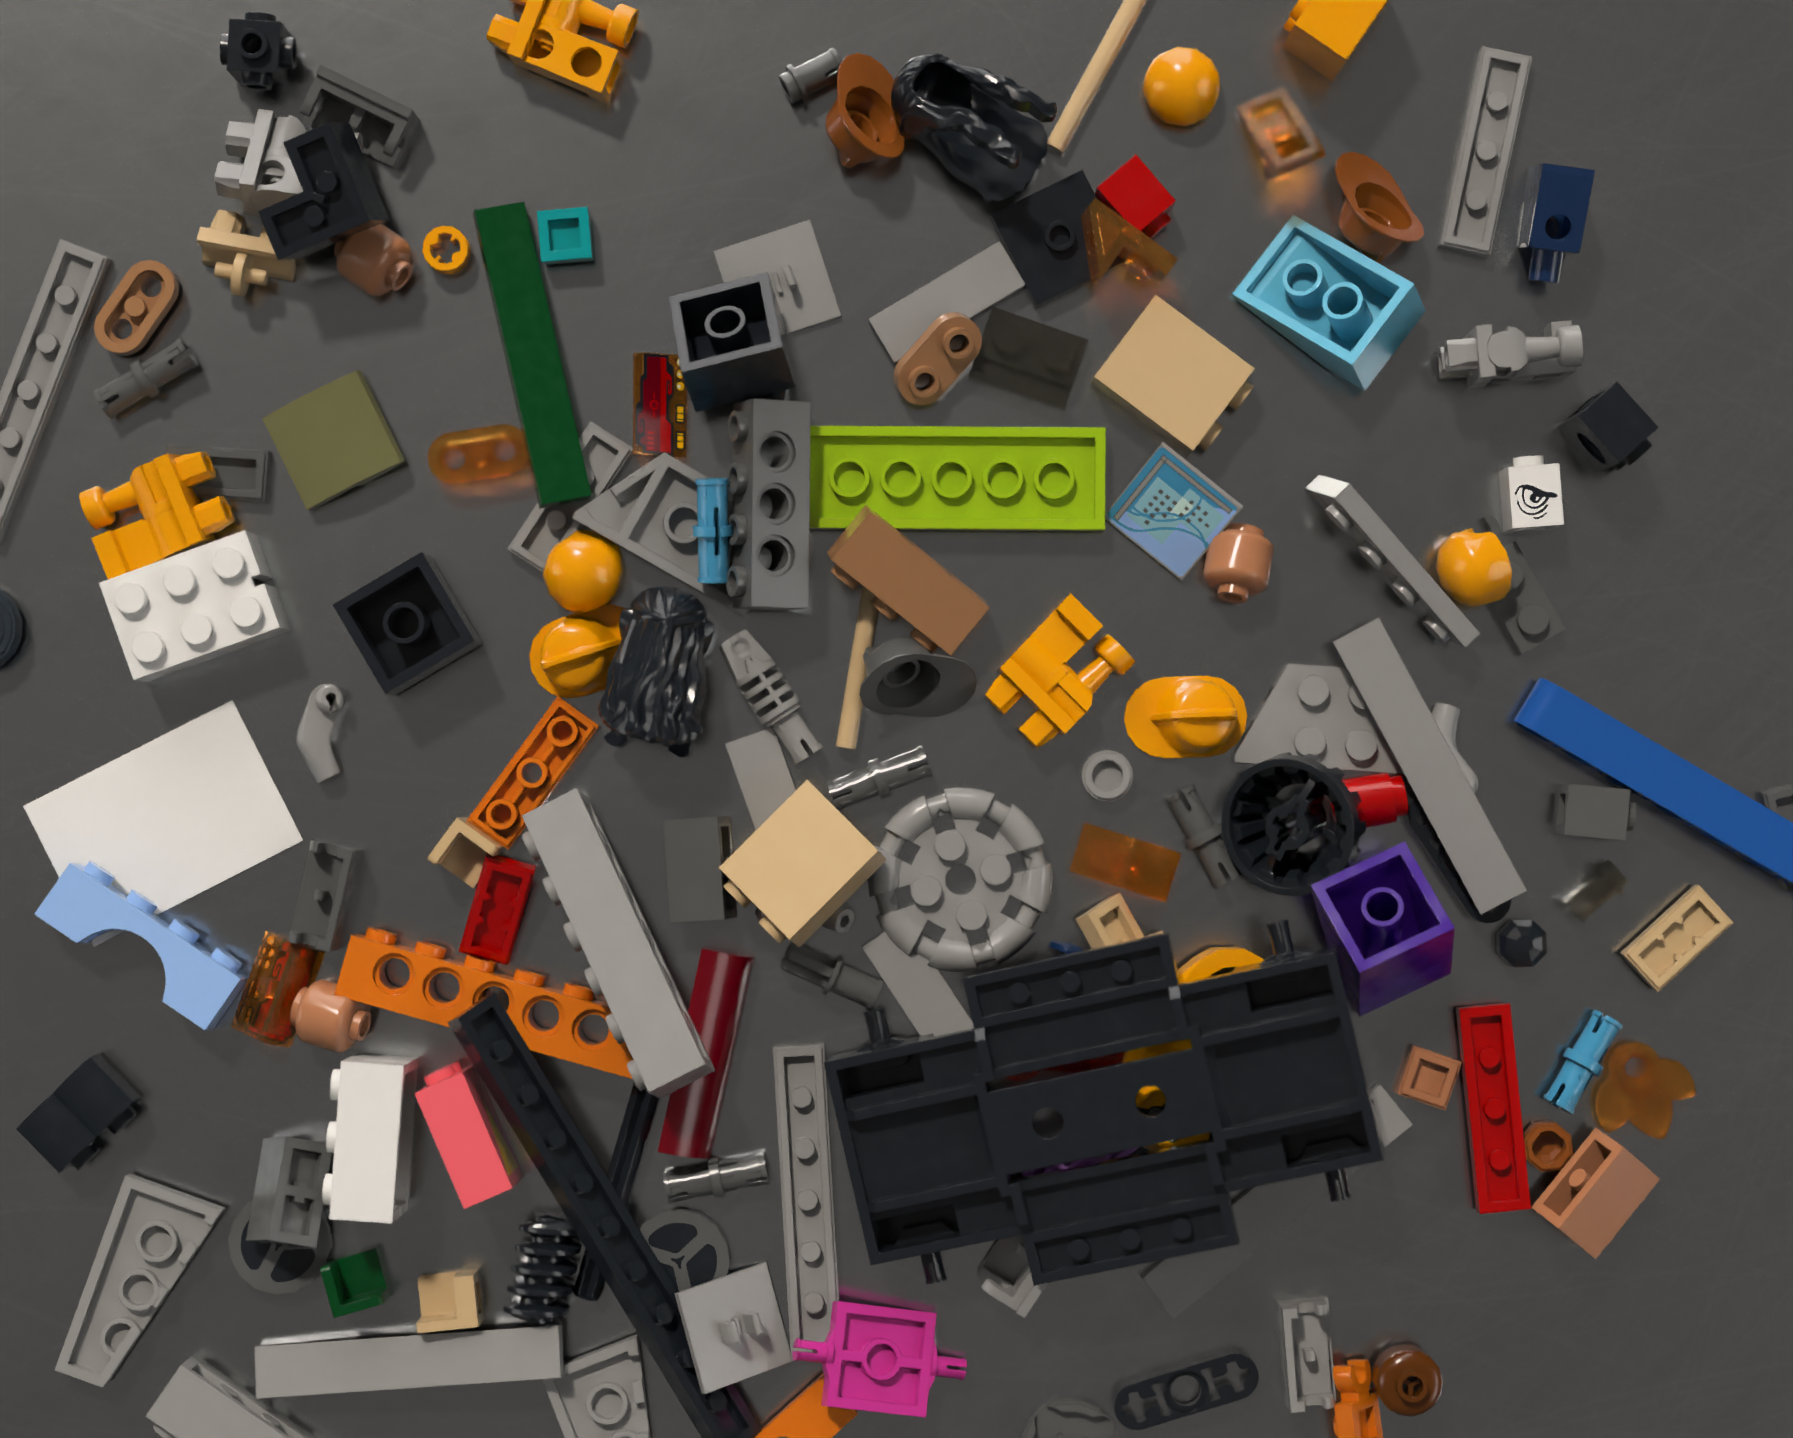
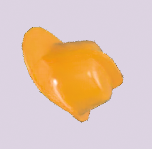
[529,604,625,698]
[1124,676,1247,758]

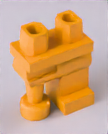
[486,0,639,104]
[79,452,235,579]
[984,593,1136,749]

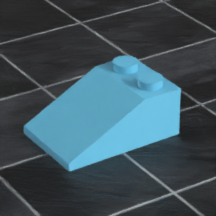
[1232,215,1426,391]

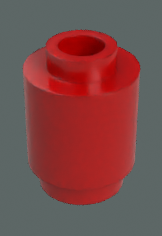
[1330,772,1408,828]

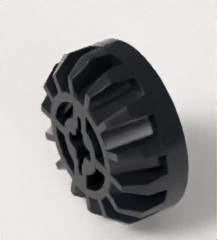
[1221,752,1366,896]

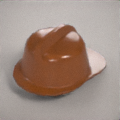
[825,53,904,168]
[1335,152,1424,263]

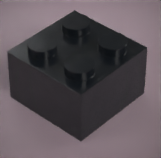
[668,272,796,412]
[333,552,482,696]

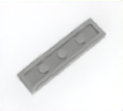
[1438,46,1532,258]

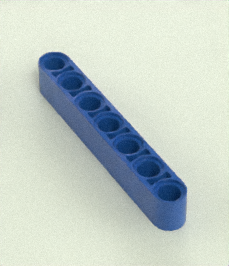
[1513,677,1793,885]

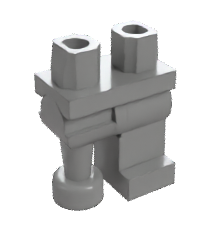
[214,109,363,216]
[1437,320,1583,389]

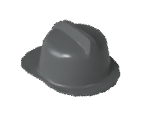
[859,637,977,717]

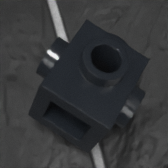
[220,12,297,90]

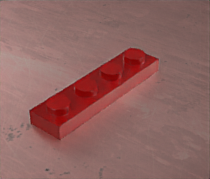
[1456,1003,1531,1214]

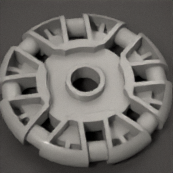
[868,787,1053,972]

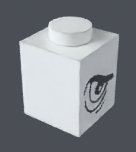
[1499,455,1564,532]

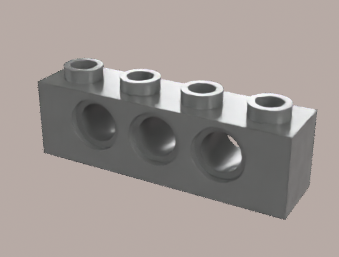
[726,398,811,610]

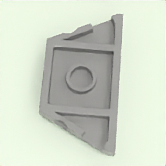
[572,452,748,616]
[1233,664,1404,774]

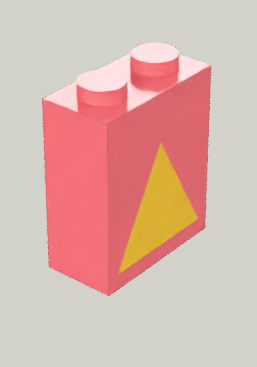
[414,1060,524,1209]

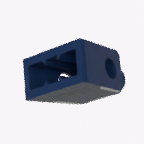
[1518,163,1595,283]

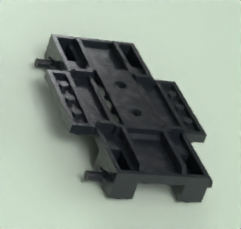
[824,920,1385,1286]

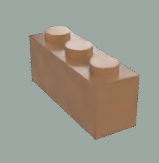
[827,505,990,655]

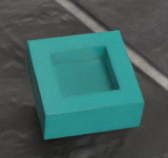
[537,207,594,265]

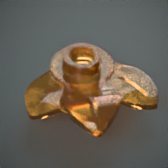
[1595,1041,1696,1139]

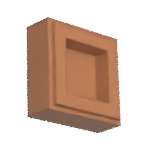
[1395,1044,1462,1111]

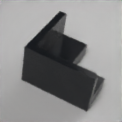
[258,122,389,260]

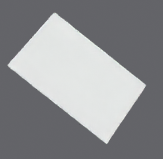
[23,700,303,947]

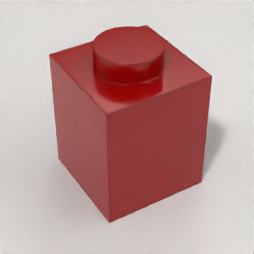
[1095,154,1176,242]

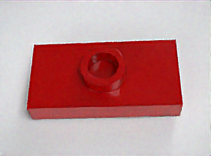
[459,853,536,965]

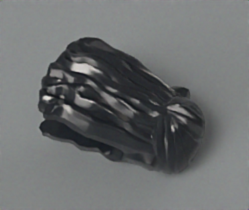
[891,53,1057,203]
[597,586,714,757]

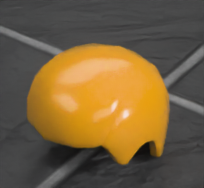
[1143,47,1221,127]
[1436,528,1512,607]
[542,530,624,613]

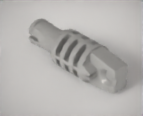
[719,629,822,765]

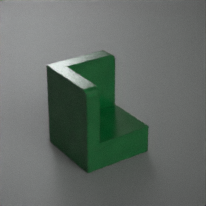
[320,1246,393,1318]

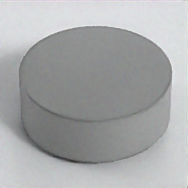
[1081,750,1133,801]

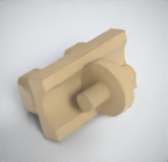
[196,209,297,297]

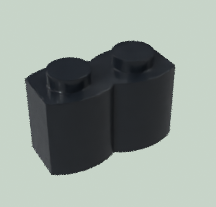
[16,1053,141,1173]

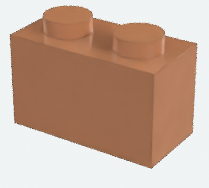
[1531,1127,1660,1259]

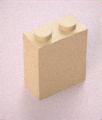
[1091,295,1255,456]
[719,780,887,947]

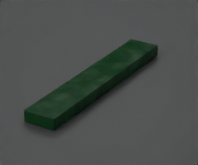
[473,202,592,509]

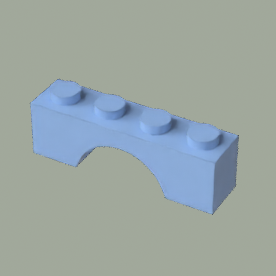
[34,861,249,1031]

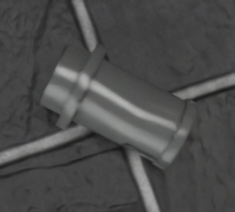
[779,47,842,103]

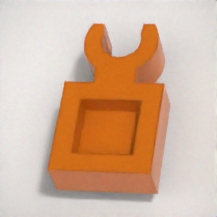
[1333,1359,1383,1438]

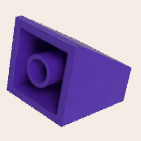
[1311,841,1455,1017]

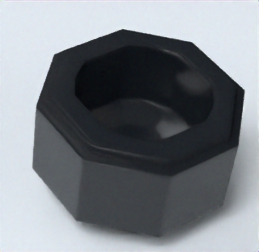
[1496,919,1547,967]

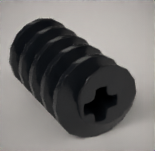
[503,1212,582,1325]

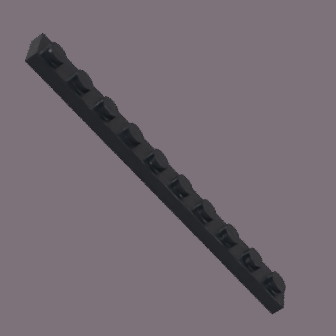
[447,993,762,1438]

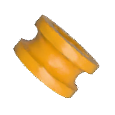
[422,226,471,275]

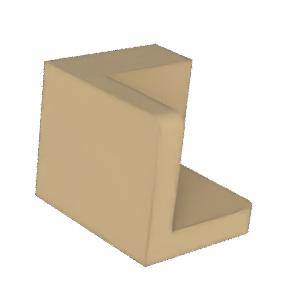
[427,817,505,889]
[416,1268,485,1333]

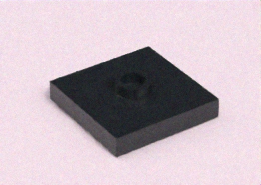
[991,170,1128,308]

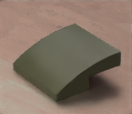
[262,370,406,510]

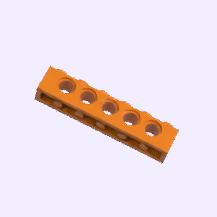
[334,927,633,1079]

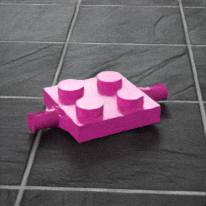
[792,1301,967,1418]

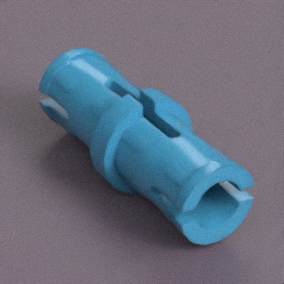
[693,478,734,584]
[1543,1010,1623,1115]

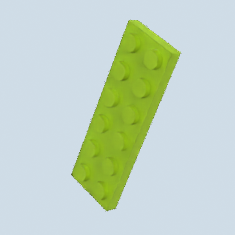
[809,426,1106,531]

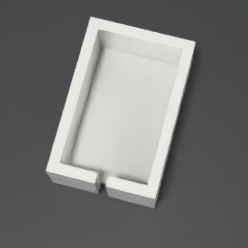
[99,530,291,682]
[322,1053,419,1224]

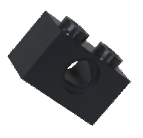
[1557,381,1659,472]

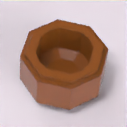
[1523,1121,1573,1172]

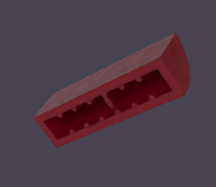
[657,946,755,1159]

